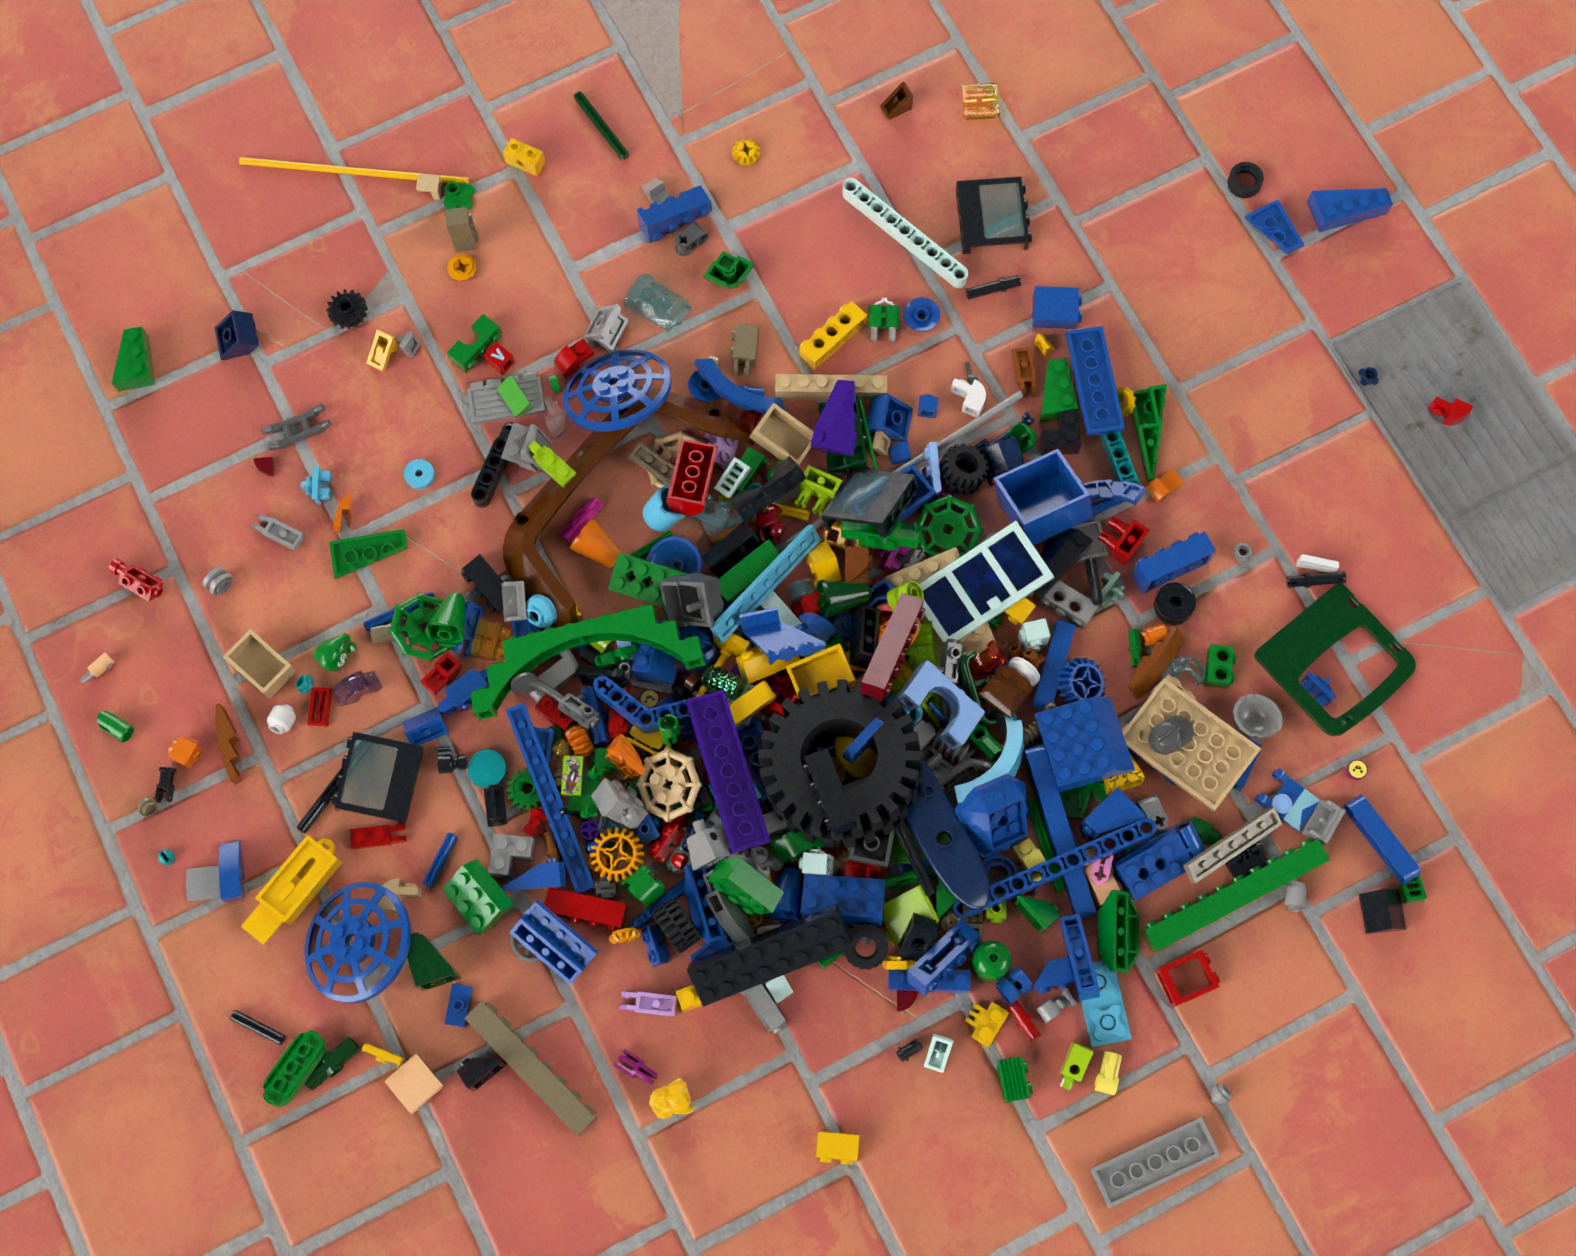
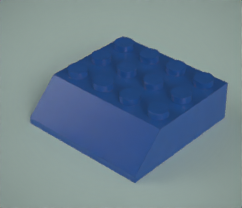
[1035,697,1135,793]

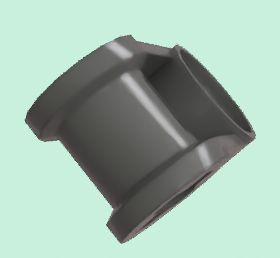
[675,222,709,256]

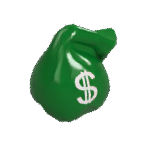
[313,633,357,672]

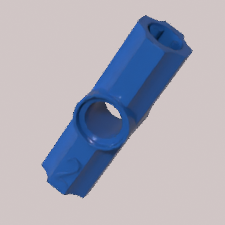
[580,686,610,747]

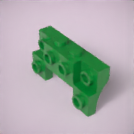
[840,511,919,551]

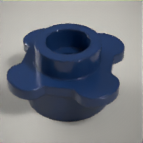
[1358,367,1379,386]

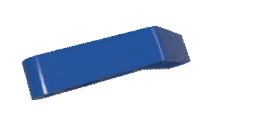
[593,676,692,734]

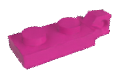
[559,496,603,543]

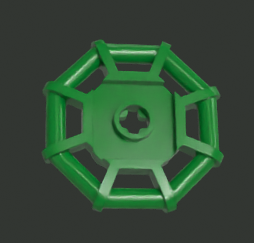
[917,494,984,557]
[388,592,453,662]

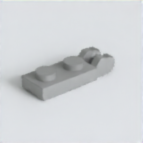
[251,514,305,552]

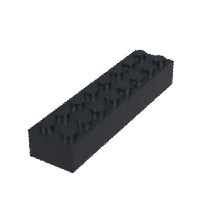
[687,903,854,1007]

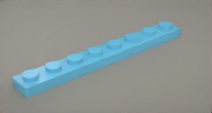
[710,525,821,643]

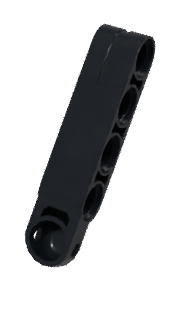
[471,422,513,508]

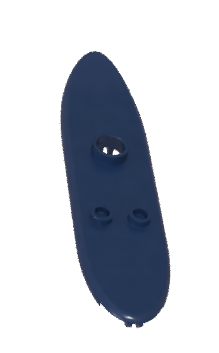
[905,756,990,909]

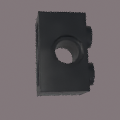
[898,913,938,962]

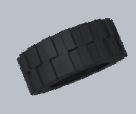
[844,923,888,970]

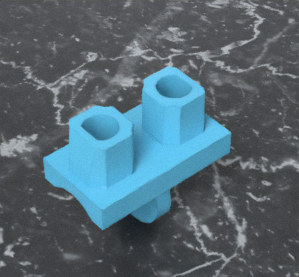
[301,466,332,505]

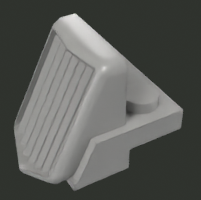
[502,422,552,472]

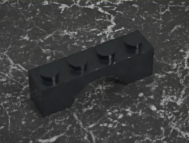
[729,456,806,522]

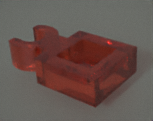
[739,410,762,431]

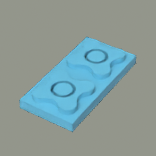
[1081,961,1132,1047]

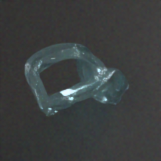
[1167,656,1205,686]

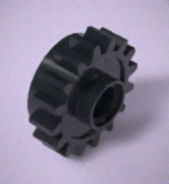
[326,289,368,329]

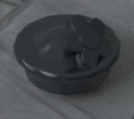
[672,679,694,701]

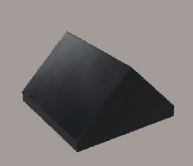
[1359,889,1406,934]

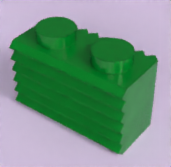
[996,1057,1033,1103]

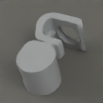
[1037,988,1077,1023]

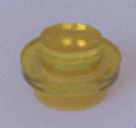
[551,739,570,757]

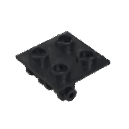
[1225,842,1268,878]

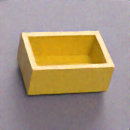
[786,643,857,698]

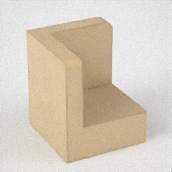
[416,173,443,200]

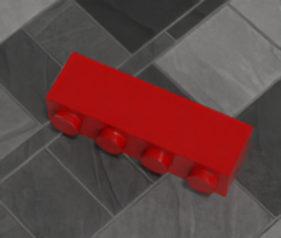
[544,888,628,932]

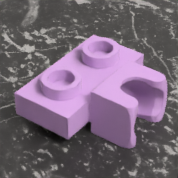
[705,433,739,470]

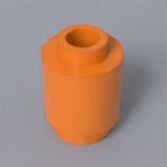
[1140,623,1169,647]

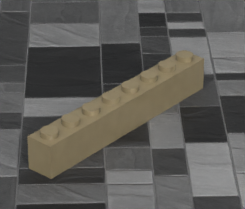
[464,1001,597,1136]

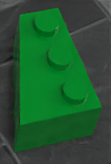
[111,326,155,392]
[1039,358,1078,423]

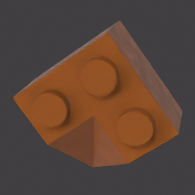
[844,547,872,588]

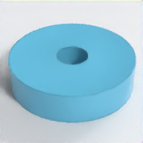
[404,459,435,490]

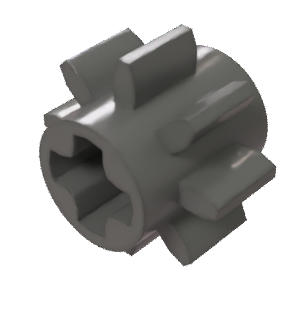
[595,875,617,900]

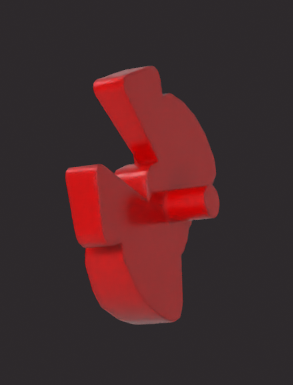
[523,808,549,837]

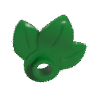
[443,181,476,211]

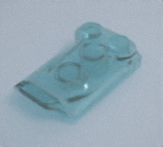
[623,274,692,331]

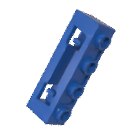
[1060,914,1100,1001]
[907,920,980,996]

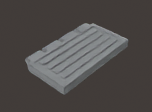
[467,372,546,425]

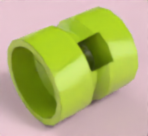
[887,581,924,611]

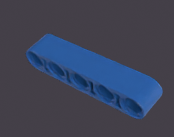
[1032,619,1076,710]
[1344,795,1421,885]

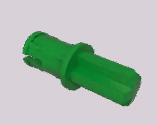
[1128,629,1143,668]

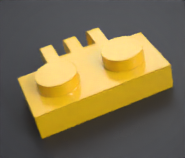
[882,955,916,970]
[964,1002,1009,1048]

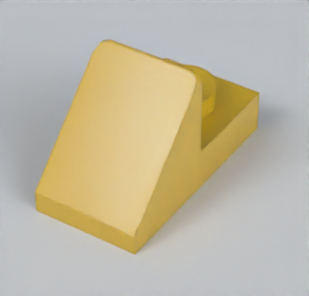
[367,329,397,371]

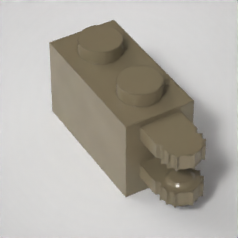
[730,323,759,376]

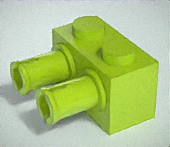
[795,465,842,516]

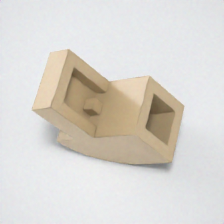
[377,878,422,913]

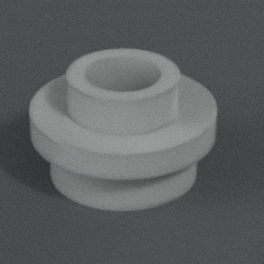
[1233,543,1252,562]

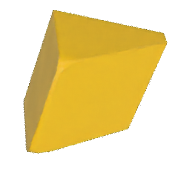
[1034,334,1055,356]

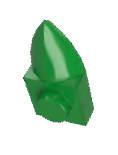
[1192,816,1223,846]

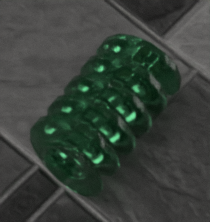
[702,665,747,700]

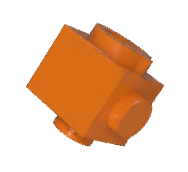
[168,736,203,769]

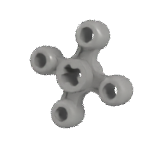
[728,846,785,879]

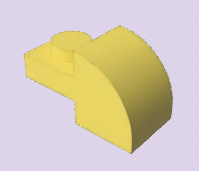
[1012,838,1050,882]

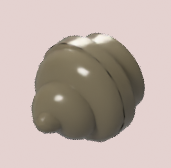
[138,797,158,817]

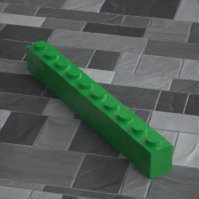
[1141,838,1330,953]

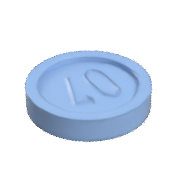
[1271,794,1292,814]

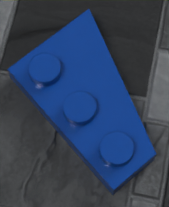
[1245,199,1304,254]

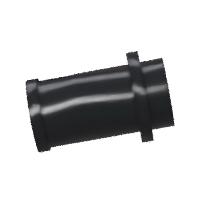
[896,1038,923,1062]

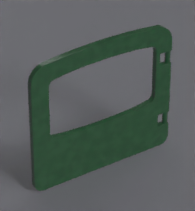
[1254,583,1416,736]

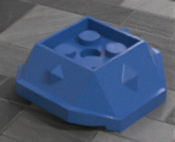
[955,773,1029,858]

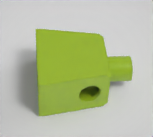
[1060,1041,1093,1091]

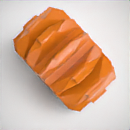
[565,724,594,757]

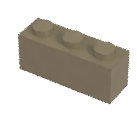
[444,207,479,252]

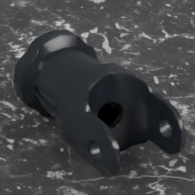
[155,767,177,803]

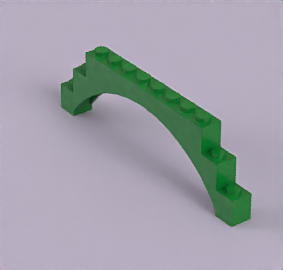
[470,604,706,721]

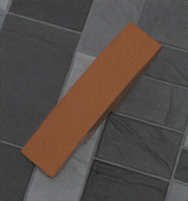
[1128,627,1185,699]
[216,703,242,785]

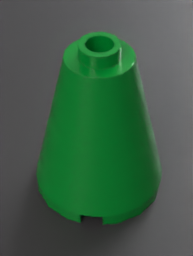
[426,592,465,647]

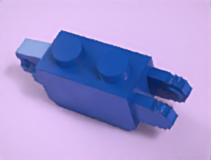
[438,668,489,716]

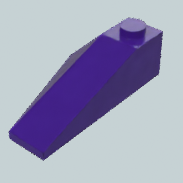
[810,380,857,456]

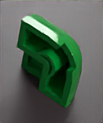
[704,251,754,290]

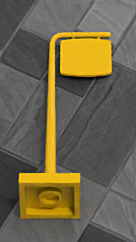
[626,632,750,755]

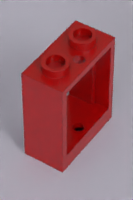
[1155,950,1220,1008]

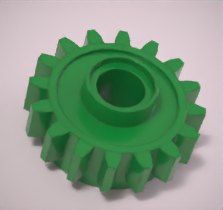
[506,767,542,812]

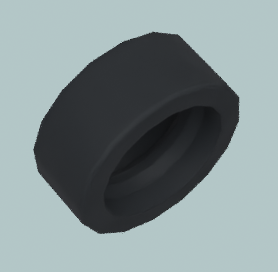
[1227,162,1264,198]

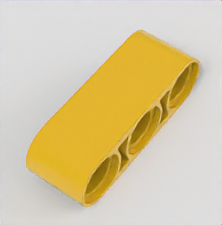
[729,681,777,728]

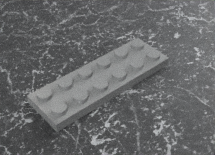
[1090,1117,1221,1209]

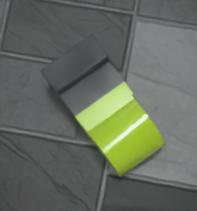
[579,641,615,668]

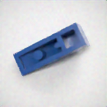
[503,858,566,891]

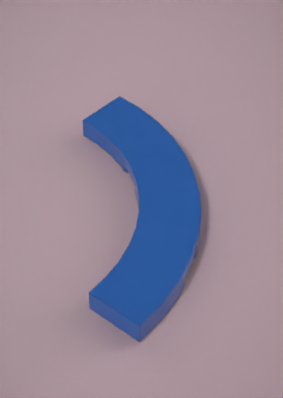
[694,358,786,415]
[1083,480,1147,505]

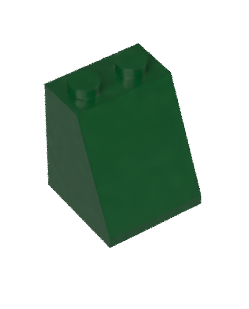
[407,932,461,991]

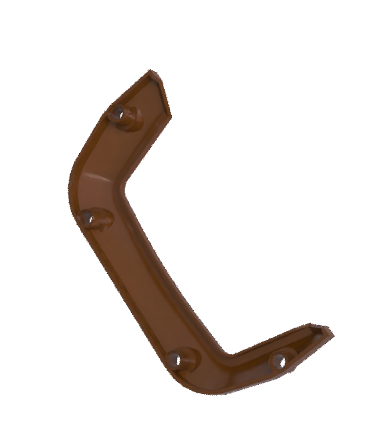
[503,389,755,648]

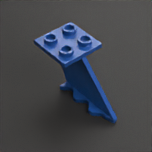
[739,607,826,665]

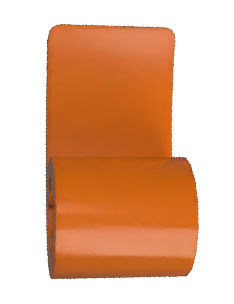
[1146,468,1184,503]

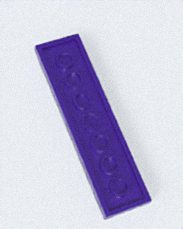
[685,690,771,854]

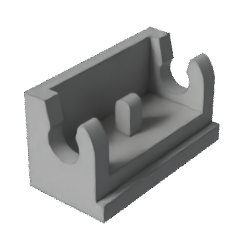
[501,581,527,622]
[1302,800,1346,845]

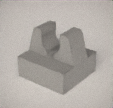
[396,331,421,358]

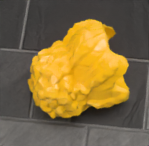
[649,1078,695,1119]

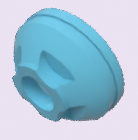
[526,594,557,628]

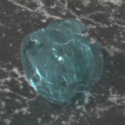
[786,578,816,603]

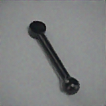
[560,807,589,822]

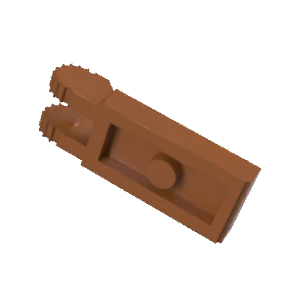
[1011,347,1038,398]

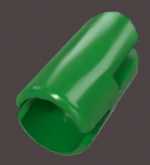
[97,711,134,742]
[658,714,682,746]

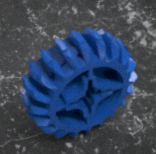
[1057,657,1107,703]

